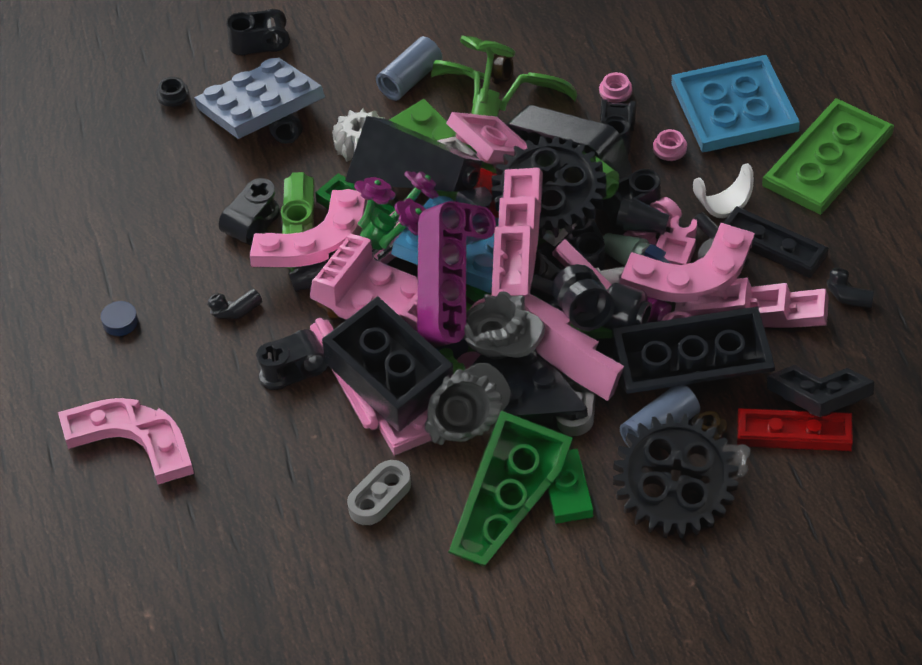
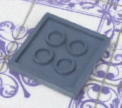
[194,58,325,139]

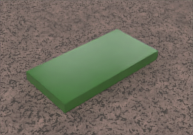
[762,98,894,215]

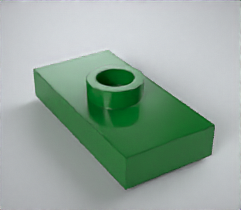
[547,448,593,524]

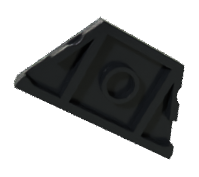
[470,349,588,423]

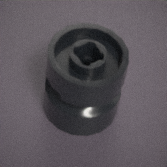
[552,264,614,331]

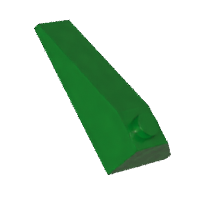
[448,411,572,567]

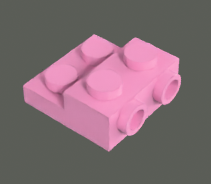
[446,112,527,169]

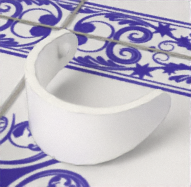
[693,163,754,218]

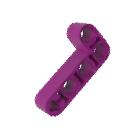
[417,201,496,348]

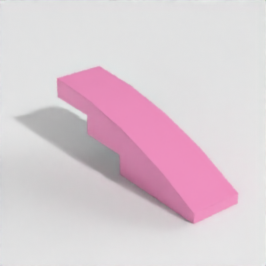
[491,168,543,297]
[675,277,829,328]
[524,294,624,401]

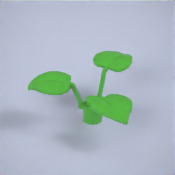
[431,35,577,117]

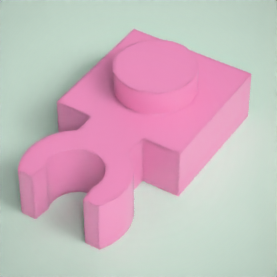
[656,215,697,265]

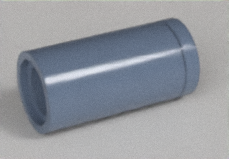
[376,36,442,101]
[620,385,700,448]

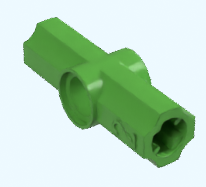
[281,172,315,271]

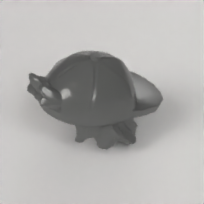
[464,291,545,359]
[425,363,512,445]

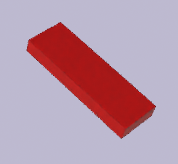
[737,408,853,451]

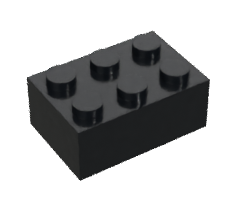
[322,296,453,432]

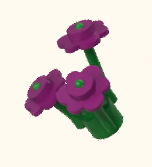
[354,171,439,250]

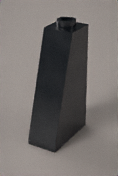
[345,116,483,193]

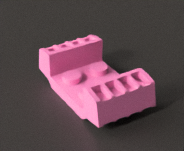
[310,234,418,331]

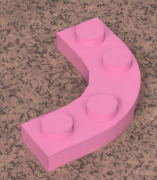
[249,189,367,267]
[619,223,755,302]
[58,398,194,484]

